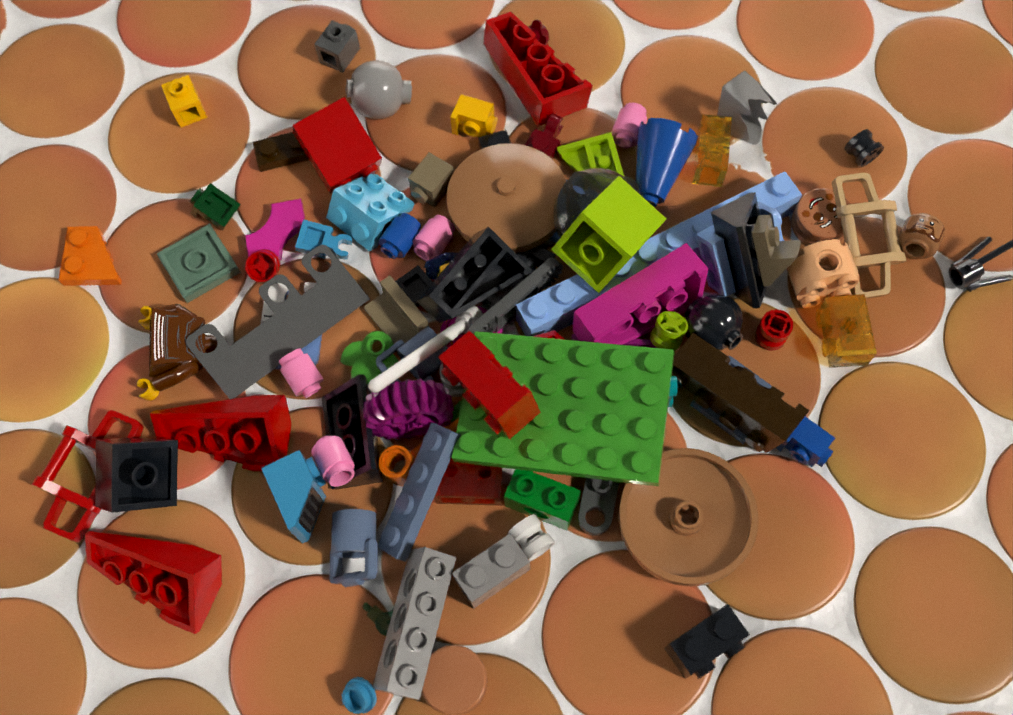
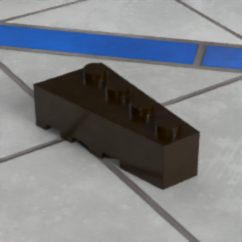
[672,333,810,453]

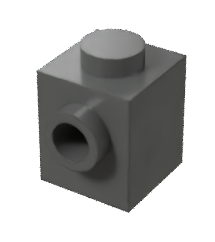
[314,20,360,73]

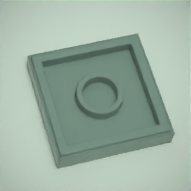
[156,224,241,303]

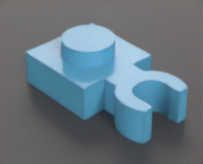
[295,219,353,260]

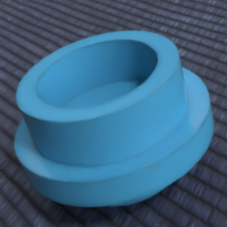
[342,677,377,714]

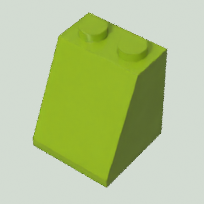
[551,176,666,293]

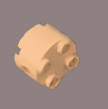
[787,239,860,308]

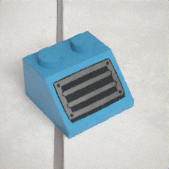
[261,450,327,544]

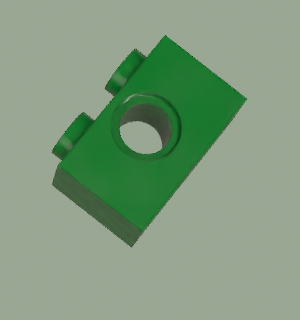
[504,469,581,531]

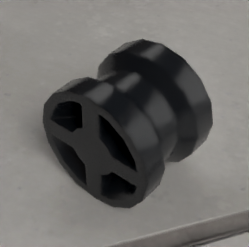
[844,129,884,167]

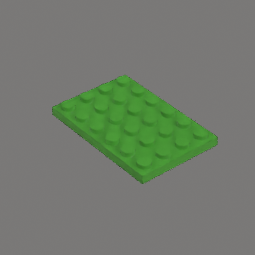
[451,331,674,487]

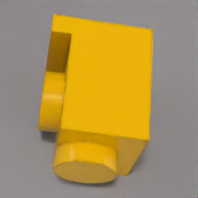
[450,94,497,137]

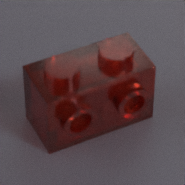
[434,457,503,506]

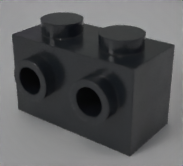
[664,604,750,679]

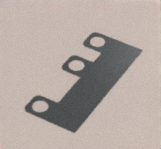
[186,245,370,399]

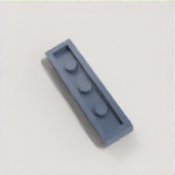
[378,422,461,562]

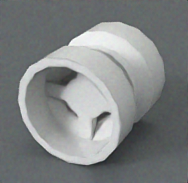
[508,514,555,561]

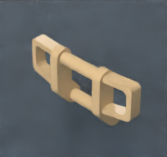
[832,172,906,300]

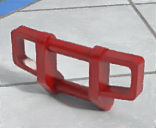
[31,410,144,543]

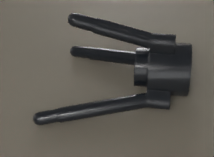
[948,236,1013,292]

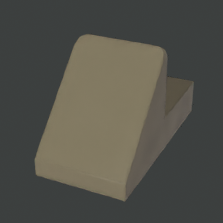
[752,215,801,286]

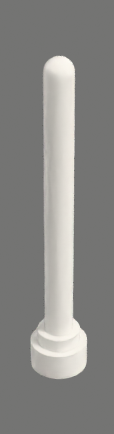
[368,306,483,393]

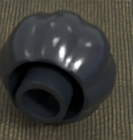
[685,295,743,351]

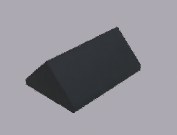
[711,192,767,309]
[322,374,383,490]

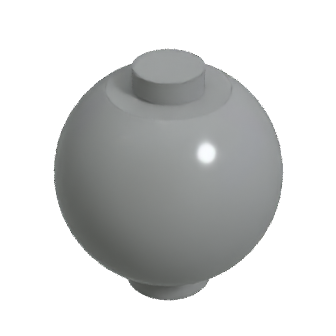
[346,60,412,120]

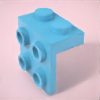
[326,174,414,251]

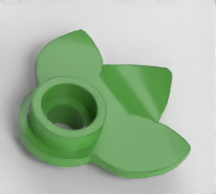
[340,331,399,384]

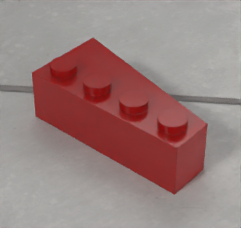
[483,11,593,127]

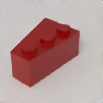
[438,330,541,439]

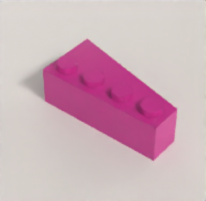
[573,243,709,345]

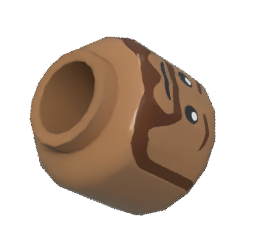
[899,213,945,259]

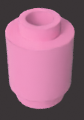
[611,103,647,148]
[413,215,455,261]
[279,348,324,398]
[311,436,355,487]

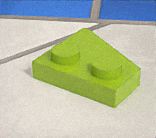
[557,132,626,195]

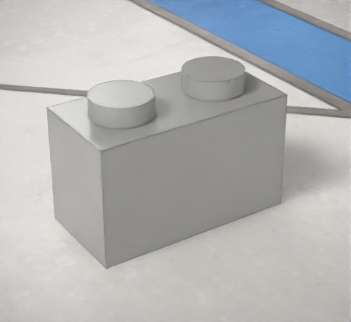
[452,534,530,609]

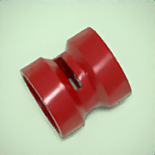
[245,249,281,282]
[755,309,794,351]

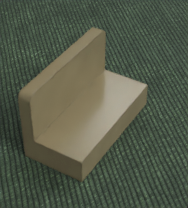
[364,275,429,344]

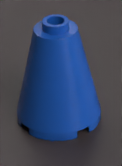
[635,118,698,207]

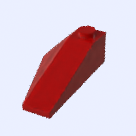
[150,395,292,471]
[85,531,222,634]

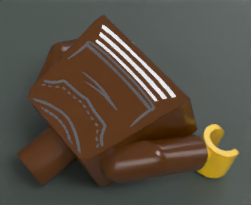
[137,304,224,401]

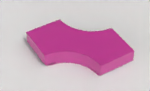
[245,198,306,263]

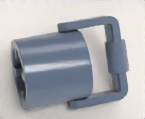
[376,326,448,385]
[329,509,378,587]

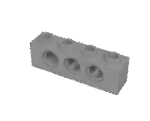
[373,547,456,700]

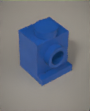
[776,416,835,467]

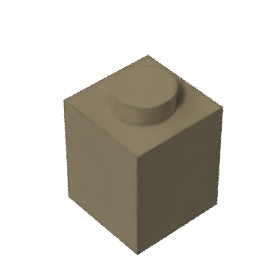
[408,152,454,208]

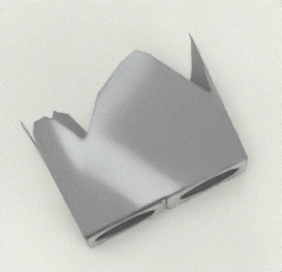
[716,71,777,145]

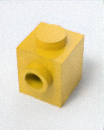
[161,75,207,128]

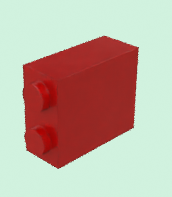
[292,97,382,194]

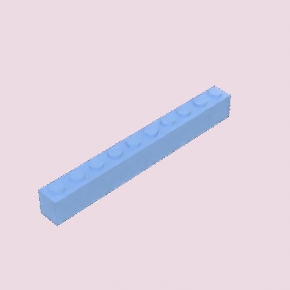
[516,171,802,336]

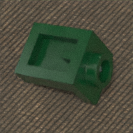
[190,183,241,230]

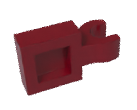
[525,113,563,159]

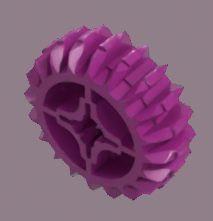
[363,379,454,441]

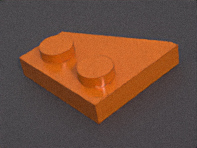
[58,226,122,286]

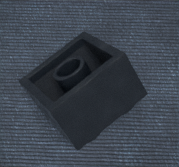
[95,438,178,513]

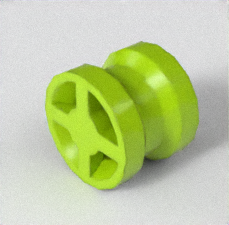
[650,311,688,351]

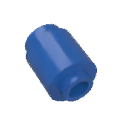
[378,213,421,259]

